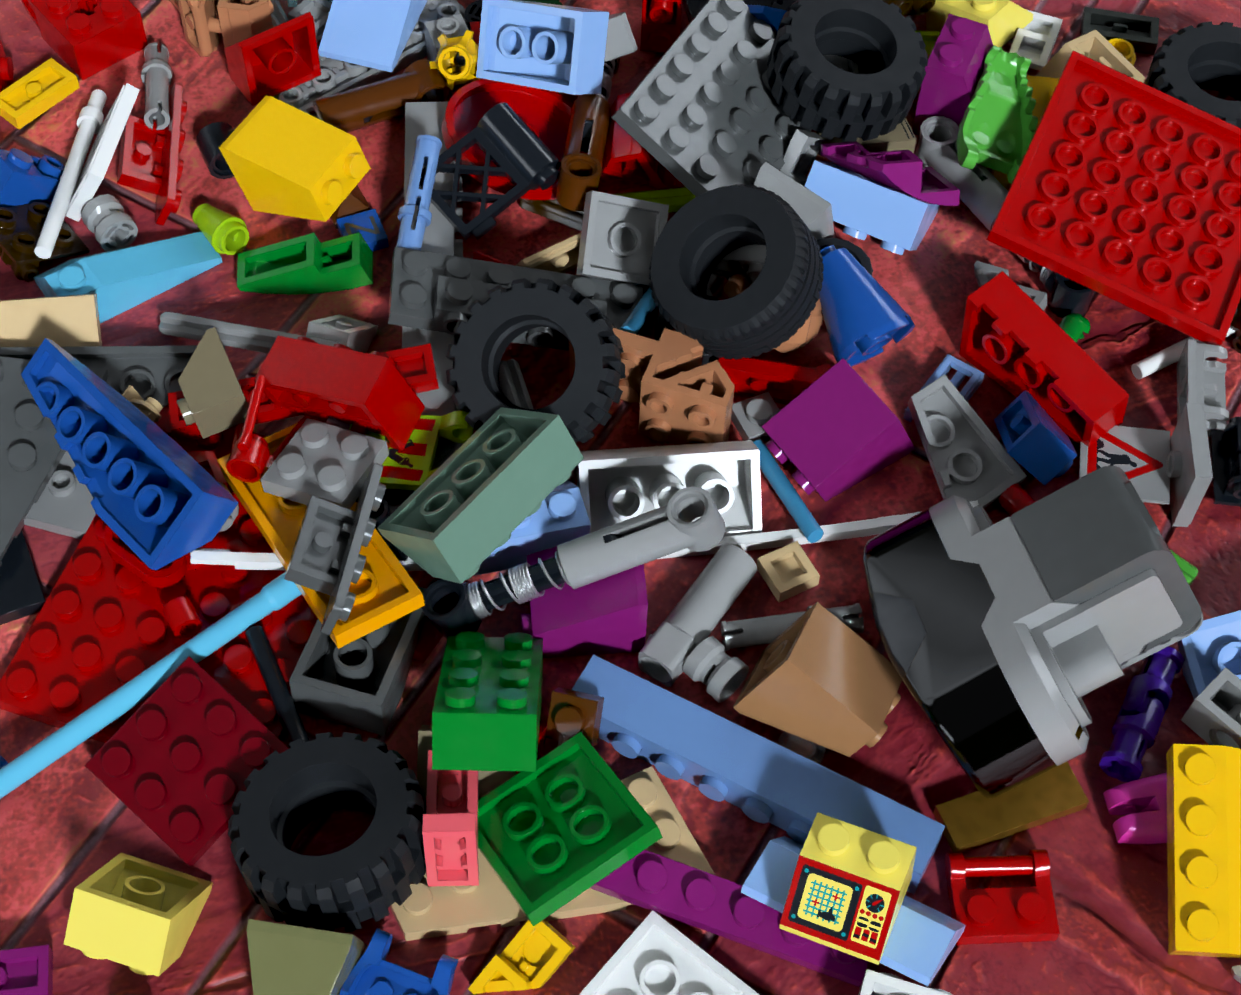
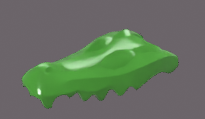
[956,45,1038,184]

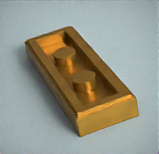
[933,762,1089,853]

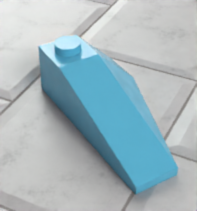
[34,231,223,324]

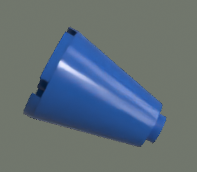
[819,245,915,367]

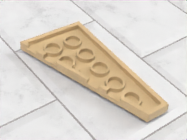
[389,766,715,941]

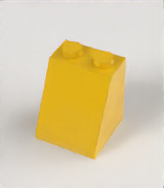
[219,96,371,222]

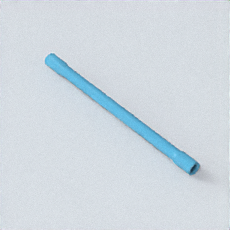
[0,571,302,799]

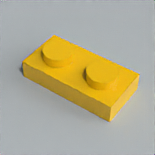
[0,58,80,130]

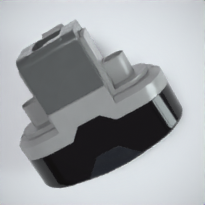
[863,466,1204,798]

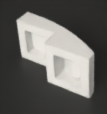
[1009,10,1063,71]

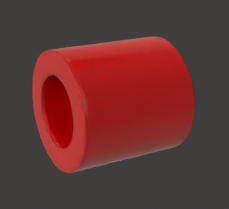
[998,483,1036,516]
[163,597,202,638]

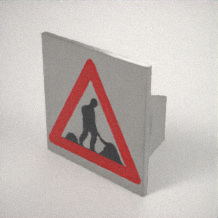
[1079,425,1170,505]

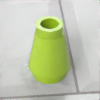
[193,203,249,255]

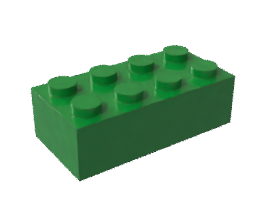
[432,631,543,772]

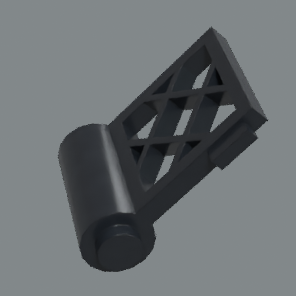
[419,102,561,240]

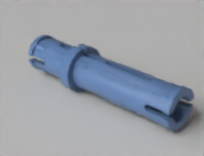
[396,135,442,251]

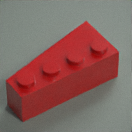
[959,271,1129,447]

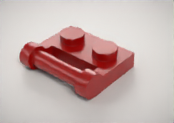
[945,849,1060,945]

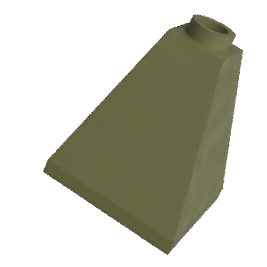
[246,919,368,995]

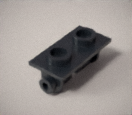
[1210,417,1241,507]

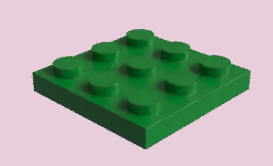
[478,732,663,926]

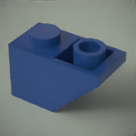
[0,148,65,207]

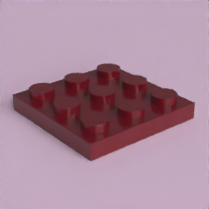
[84,656,289,866]

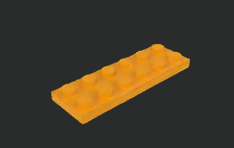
[217,423,425,649]

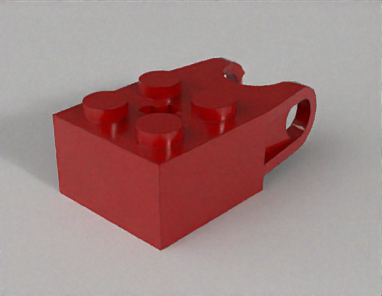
[21,0,148,81]

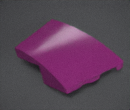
[821,141,960,206]

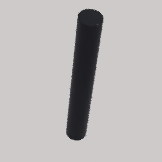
[245,626,310,743]

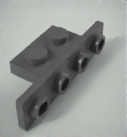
[284,463,386,635]

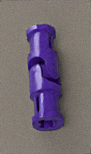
[1099,647,1185,782]

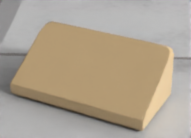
[515,233,581,273]

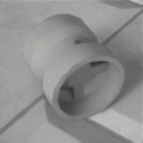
[81,194,138,251]
[682,636,749,703]

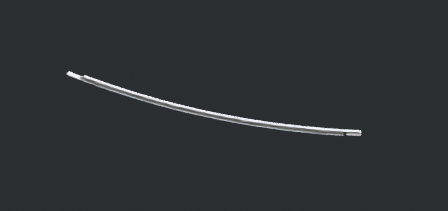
[190,500,979,571]

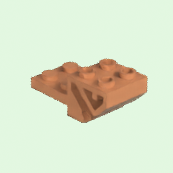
[169,0,274,57]
[569,328,735,445]

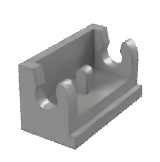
[1177,339,1229,437]

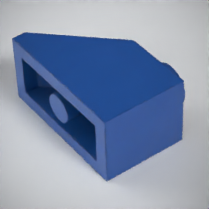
[994,390,1078,486]

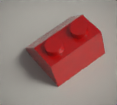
[224,12,321,106]

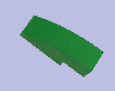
[237,232,373,295]

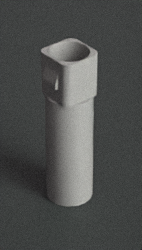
[638,544,757,687]

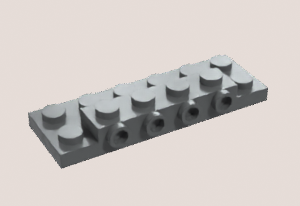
[387,247,644,351]

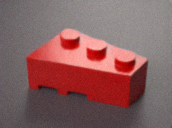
[254,335,425,452]

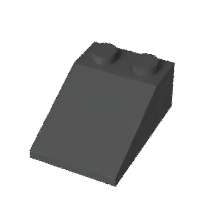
[289,586,426,736]

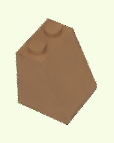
[733,602,902,757]

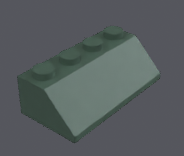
[377,407,584,584]

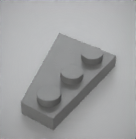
[907,374,1027,508]

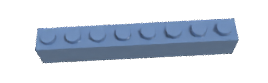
[571,654,945,894]

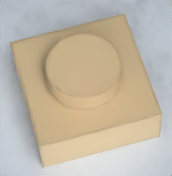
[756,541,820,603]

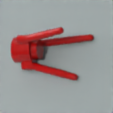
[226,374,313,483]

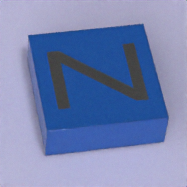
[336,209,389,252]

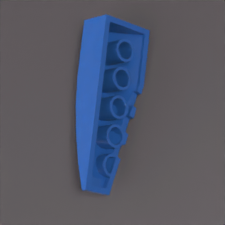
[21,338,239,570]

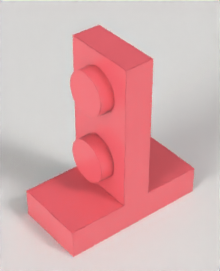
[422,750,479,887]

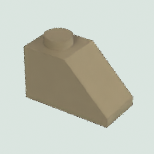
[177,327,249,439]

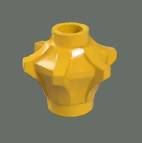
[429,29,481,91]

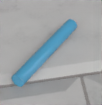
[620,288,656,334]
[753,440,824,543]

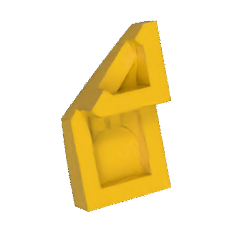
[468,919,576,994]

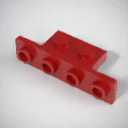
[117,83,187,226]

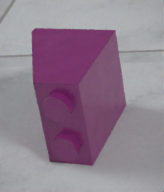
[912,14,993,136]
[762,358,915,502]
[521,546,648,658]

